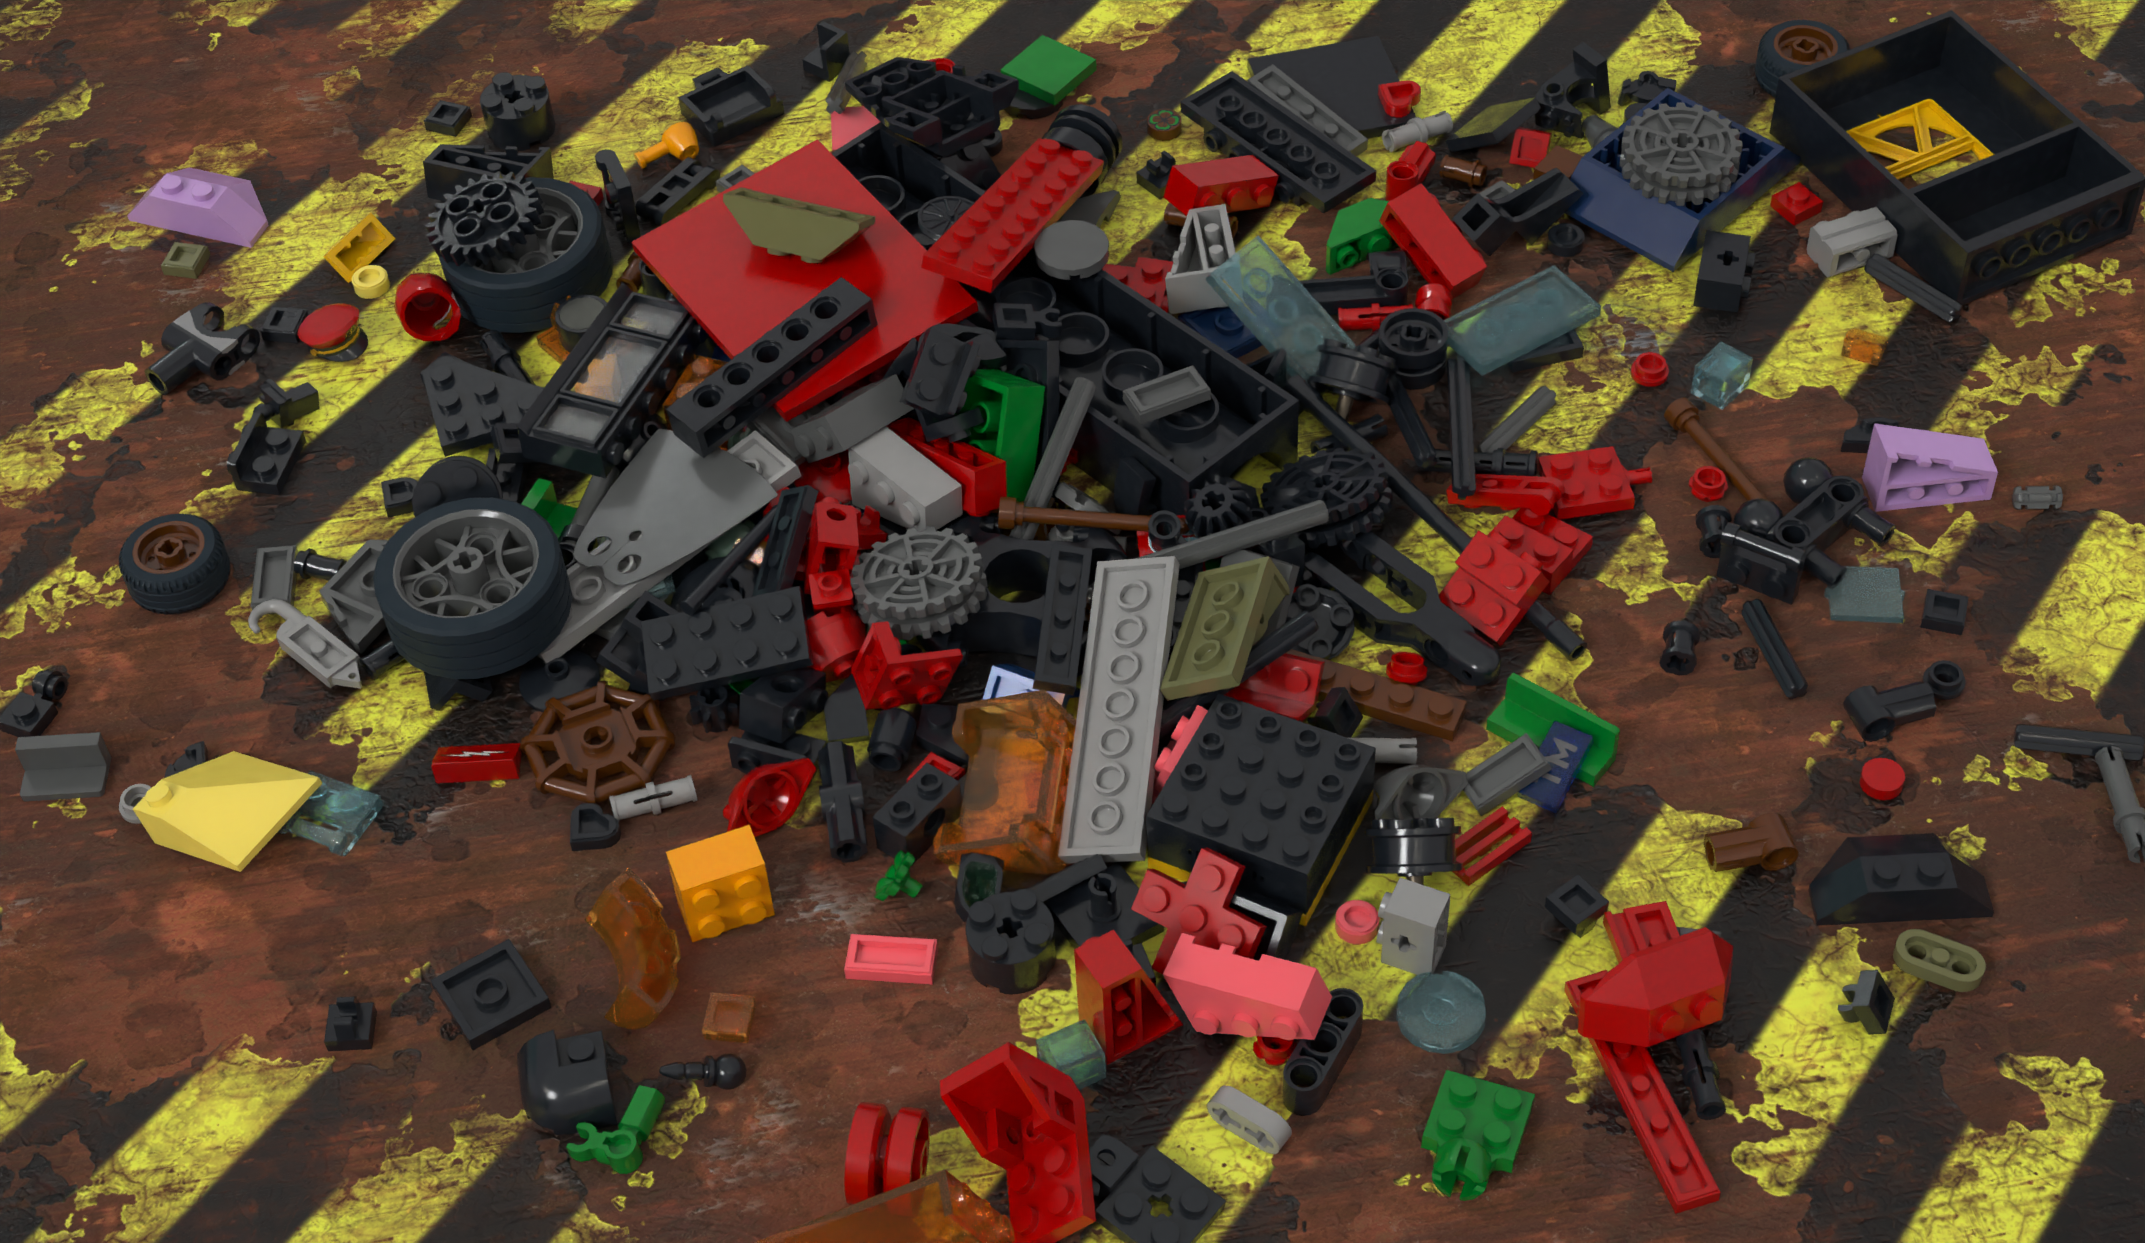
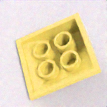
[133,751,322,872]

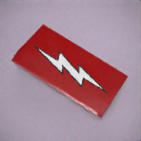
[431,743,522,783]

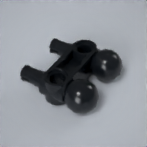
[1734,457,1896,589]

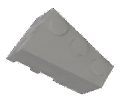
[1165,204,1243,314]
[848,426,962,532]

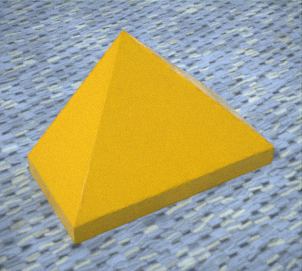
[323,212,396,283]

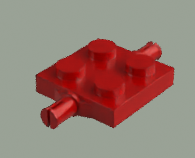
[1537,446,1652,520]

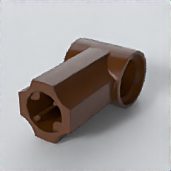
[1704,813,1799,872]

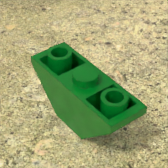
[1326,198,1399,275]

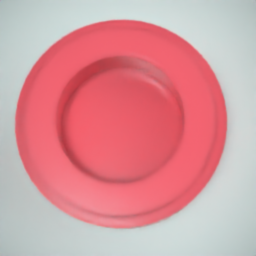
[1335,900,1379,944]

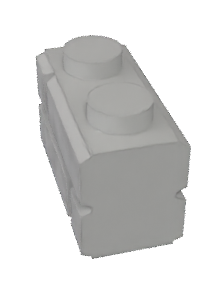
[1806,207,1898,278]

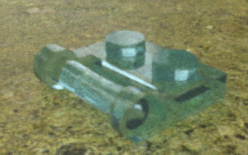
[277,770,384,856]

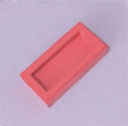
[844,934,938,985]

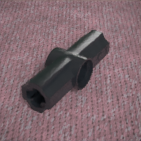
[818,741,868,863]

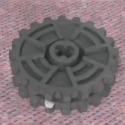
[1620,102,1743,206]
[850,526,988,640]

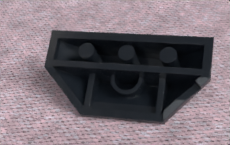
[1808,833,1994,926]

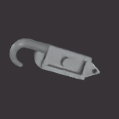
[248,599,362,689]

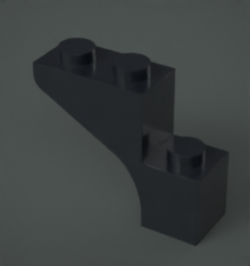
[1452,168,1584,256]

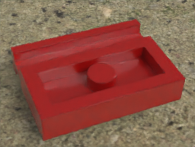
[1603,901,1680,964]

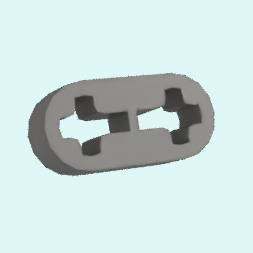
[1207,1085,1292,1154]

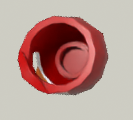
[394,273,461,341]

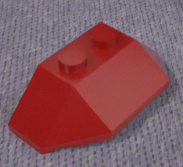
[1578,927,1734,1047]

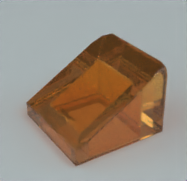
[1841,328,1889,366]

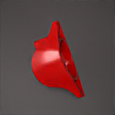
[723,758,816,837]

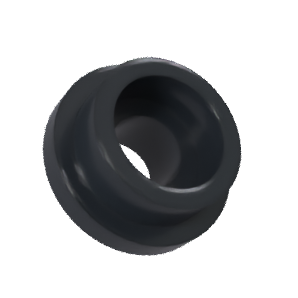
[1922,660,1966,700]

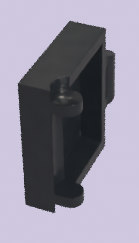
[678,65,784,147]

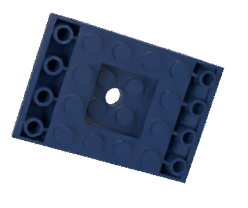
[1565,88,1801,272]

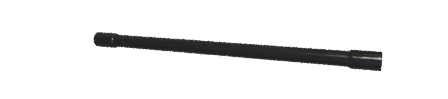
[1284,374,1587,661]

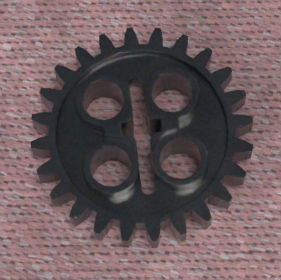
[426,171,544,267]

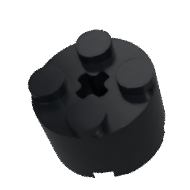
[480,72,555,151]
[966,889,1056,995]

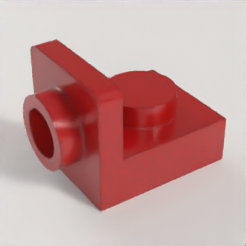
[808,569,855,617]

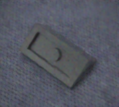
[15,732,112,802]

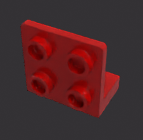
[851,621,963,710]
[1225,653,1325,722]

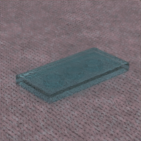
[1205,235,1357,382]
[1443,265,1601,376]

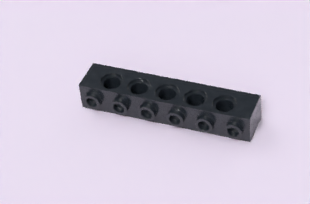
[666,277,878,458]

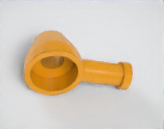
[634,122,699,169]

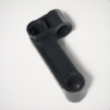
[1265,249,1409,325]

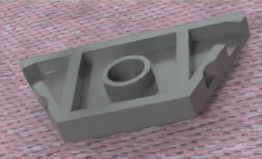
[319,540,388,654]

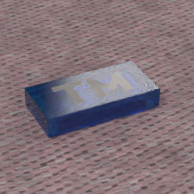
[1517,721,1594,813]

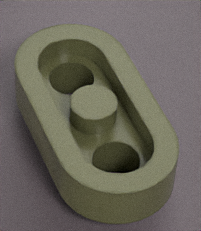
[1893,929,1986,992]

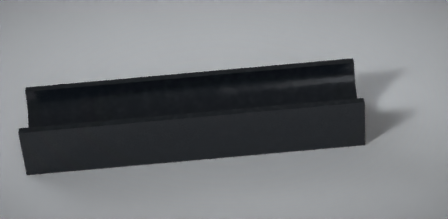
[831,122,1299,515]

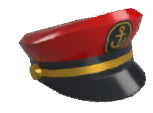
[297,303,368,362]

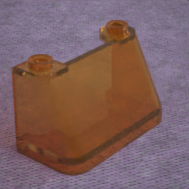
[933,690,1076,874]

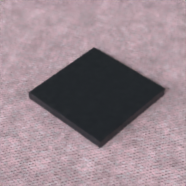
[1247,36,1416,139]

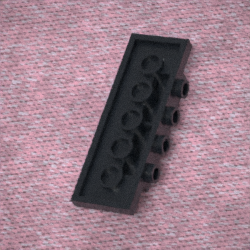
[1180,71,1376,213]

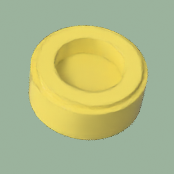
[352,265,390,299]

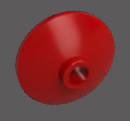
[795,449,852,504]

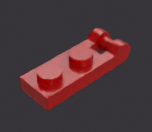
[1446,474,1565,516]

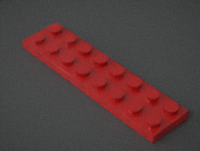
[921,138,1104,293]

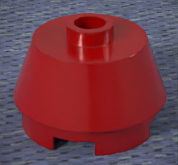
[807,605,868,682]

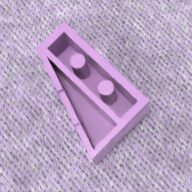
[1862,423,1998,512]

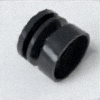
[1042,104,1122,199]

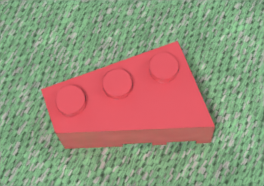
[1163,933,1332,1040]

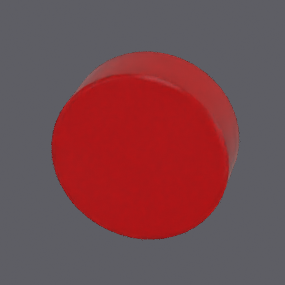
[1860,758,1905,800]

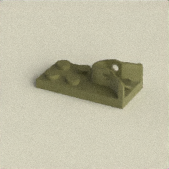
[1160,556,1290,701]

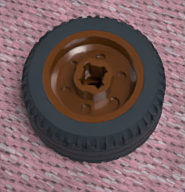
[1755,20,1850,98]
[119,514,230,614]

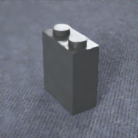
[790,374,914,464]

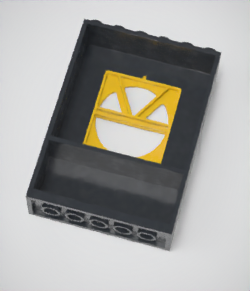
[1769,10,2145,305]

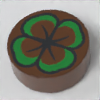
[1147,109,1182,141]

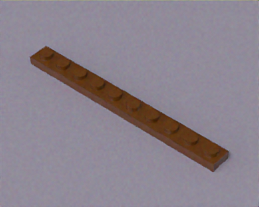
[1083,598,1467,742]

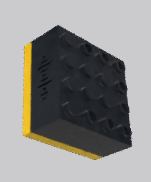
[1146,693,1376,926]

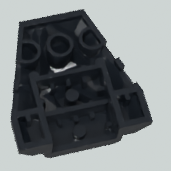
[845,57,1019,158]

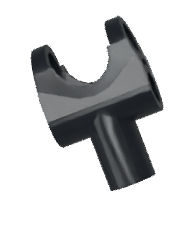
[145,302,260,395]

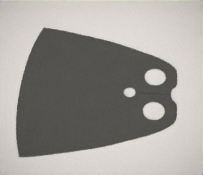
[573,429,778,585]

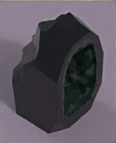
[954,853,1004,922]

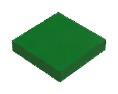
[1000,35,1097,106]

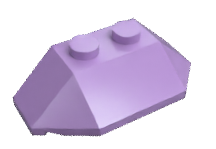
[127,167,269,248]

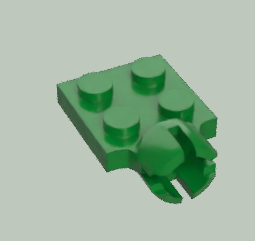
[1421,1070,1535,1201]

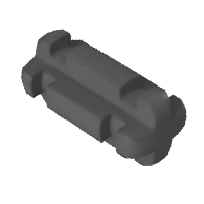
[2012,485,2063,510]

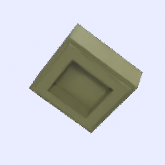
[161,242,210,279]

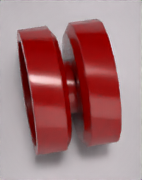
[844,1102,930,1213]

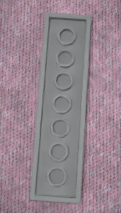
[538,430,802,664]
[1058,556,1180,864]

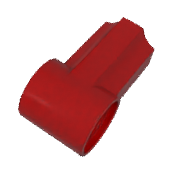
[1385,141,1436,201]

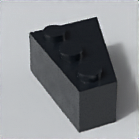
[423,144,554,202]

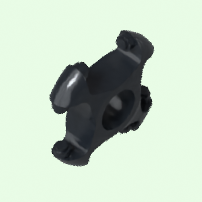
[916,513,1129,677]

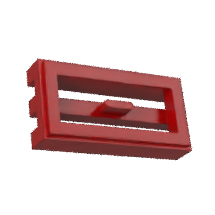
[1452,806,1532,886]

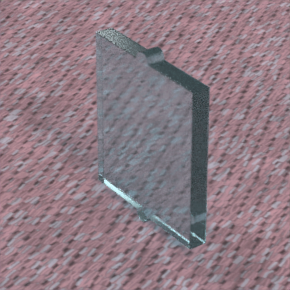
[1824,566,1905,623]

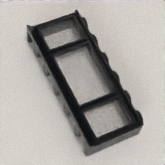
[516,282,708,478]

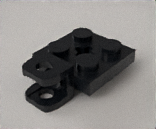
[1089,1135,1226,1243]

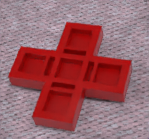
[1131,848,1267,974]

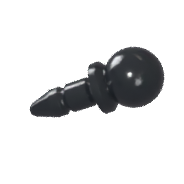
[659,1054,747,1090]

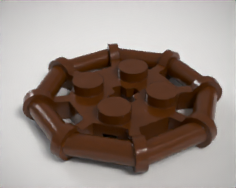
[520,681,676,805]

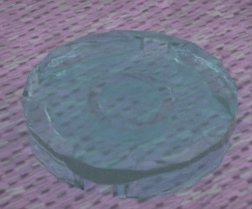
[1396,971,1486,1054]

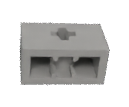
[1376,877,1451,979]

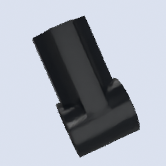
[1843,681,1937,742]

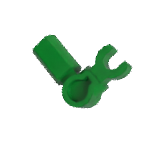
[566,1085,666,1174]

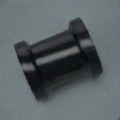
[1695,505,1732,558]
[1659,620,1700,676]

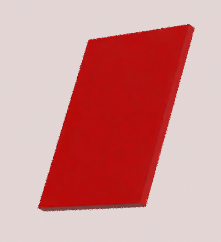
[631,139,979,422]

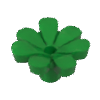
[874,850,922,901]

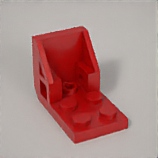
[940,1042,1096,1243]

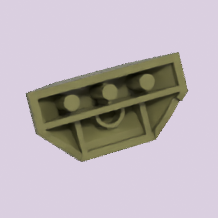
[723,187,876,263]

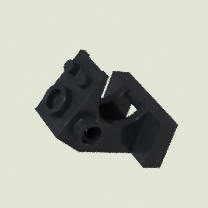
[1535,42,1611,139]

